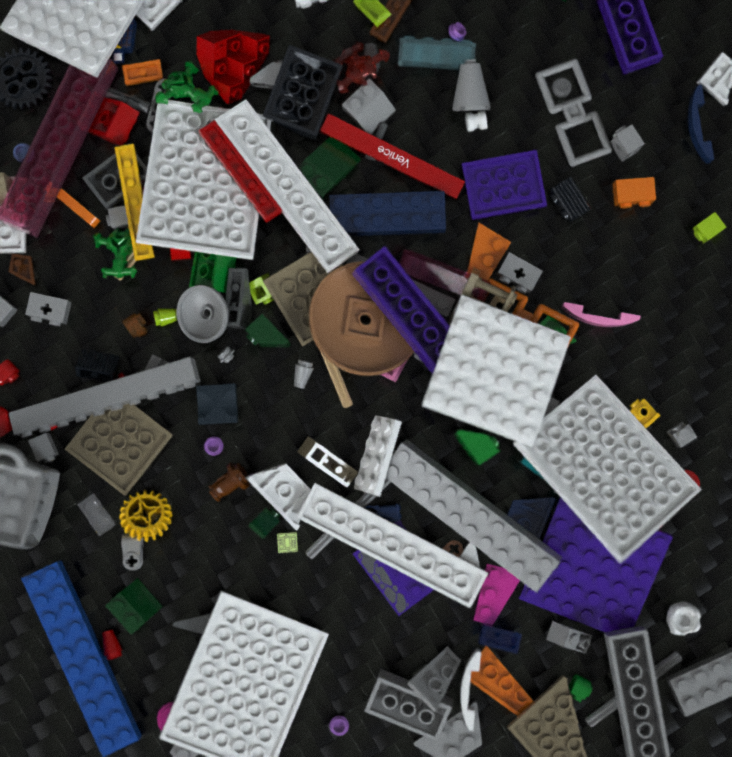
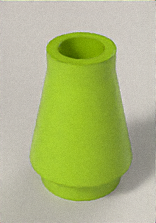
[153,308,177,327]

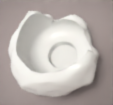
[667,601,701,636]

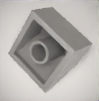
[342,78,396,134]

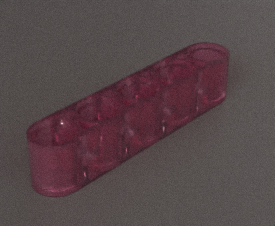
[399,250,491,302]

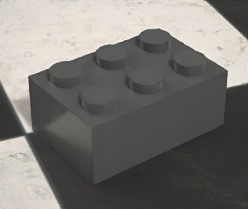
[83,143,147,210]

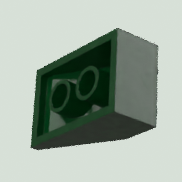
[298,137,361,201]

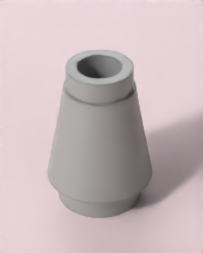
[294,359,314,389]

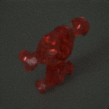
[332,41,390,94]

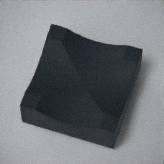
[196,384,238,425]

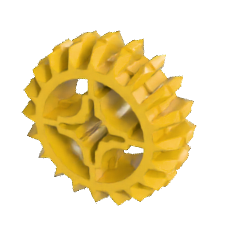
[119,490,172,542]

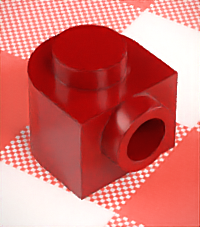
[0,359,19,386]

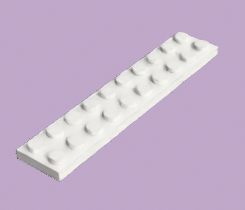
[215,100,359,273]
[297,483,488,608]

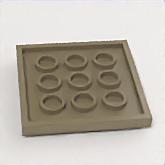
[263,251,343,346]
[65,404,173,496]

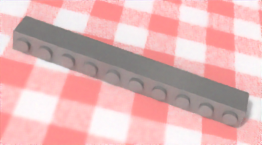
[9,357,201,438]

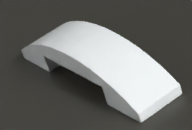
[461,648,481,731]

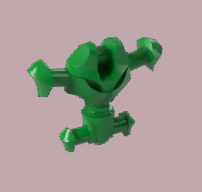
[155,61,219,114]
[93,228,137,278]

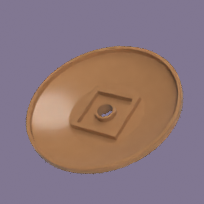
[309,261,414,376]

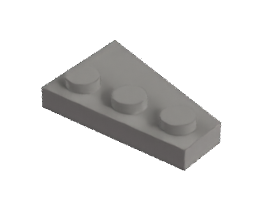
[407,647,461,713]

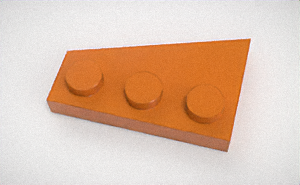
[465,223,511,291]

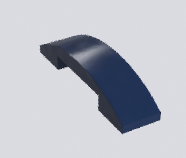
[688,85,714,164]

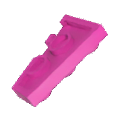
[473,563,520,625]

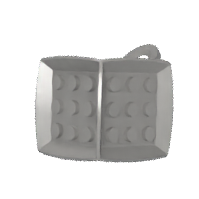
[0,445,60,549]

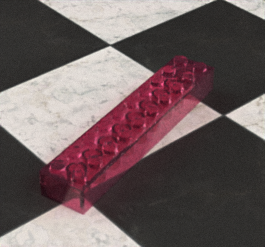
[0,59,118,238]

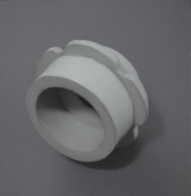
[217,346,234,363]

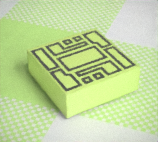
[277,532,298,553]

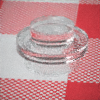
[552,78,571,97]

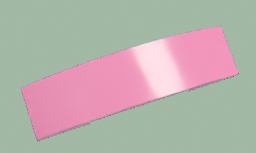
[562,302,640,327]

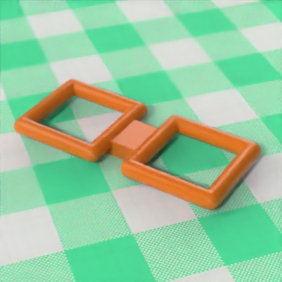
[478,279,579,348]

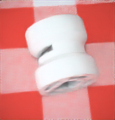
[465,110,487,132]

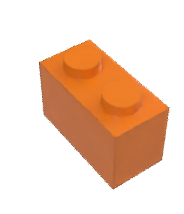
[613,177,656,208]

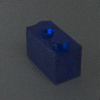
[477,623,522,654]

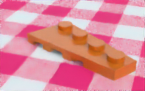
[470,645,534,716]

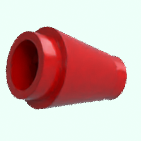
[102,630,123,660]

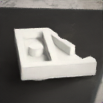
[697,52,732,106]

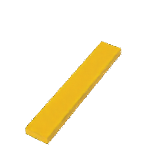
[115,144,155,261]

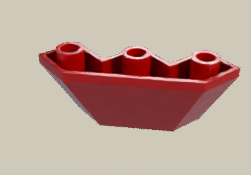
[197,30,270,104]

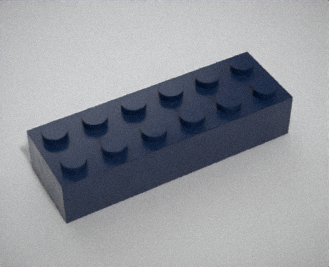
[329,191,446,236]

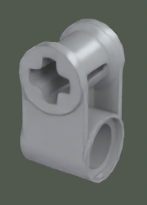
[121,534,143,571]

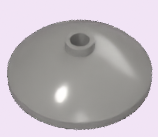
[176,285,229,343]

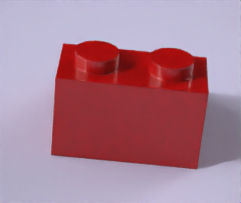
[86,97,140,146]

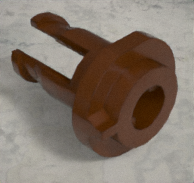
[208,462,250,502]

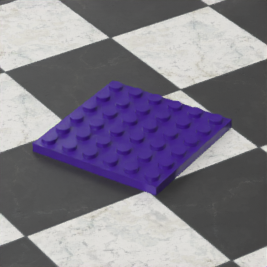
[519,497,673,632]

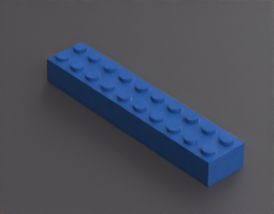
[21,561,142,757]

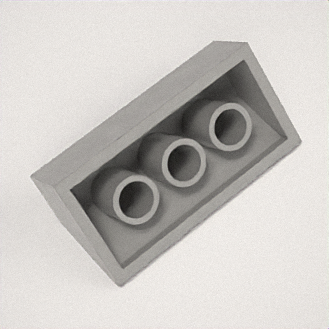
[365,669,453,741]

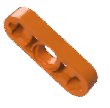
[52,186,100,228]

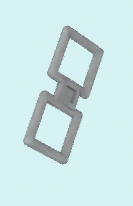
[535,59,612,167]

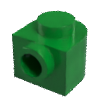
[568,674,593,702]

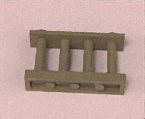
[447,268,517,326]

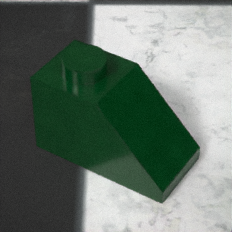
[248,508,281,539]

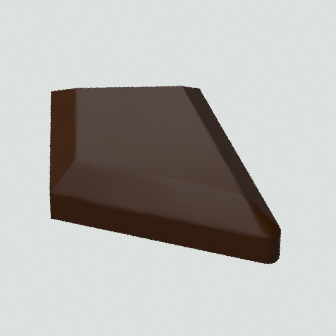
[9,253,36,285]

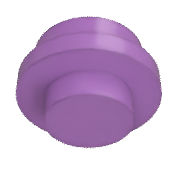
[449,22,466,41]
[204,437,224,456]
[330,716,349,736]

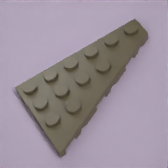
[507,675,587,757]

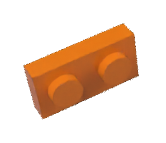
[122,59,164,86]

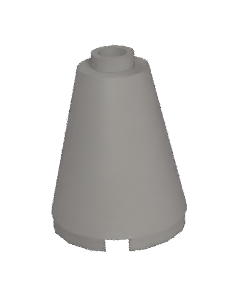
[452,59,490,111]

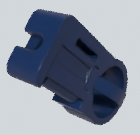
[364,503,402,522]

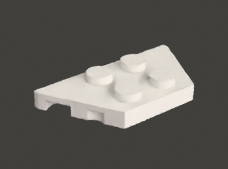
[246,463,311,531]

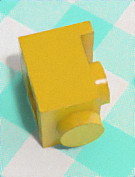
[629,399,660,428]

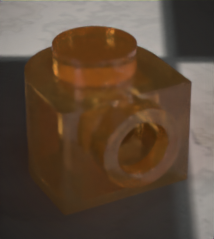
[122,313,148,338]

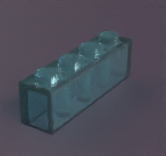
[398,36,476,70]

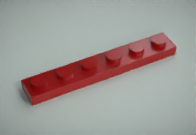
[199,120,282,223]

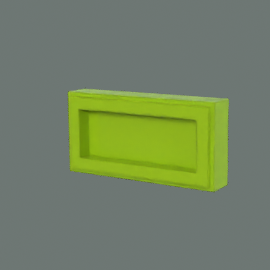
[353,0,391,27]

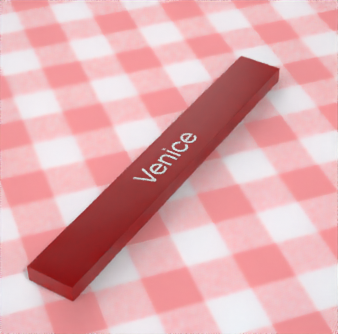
[320,113,465,199]

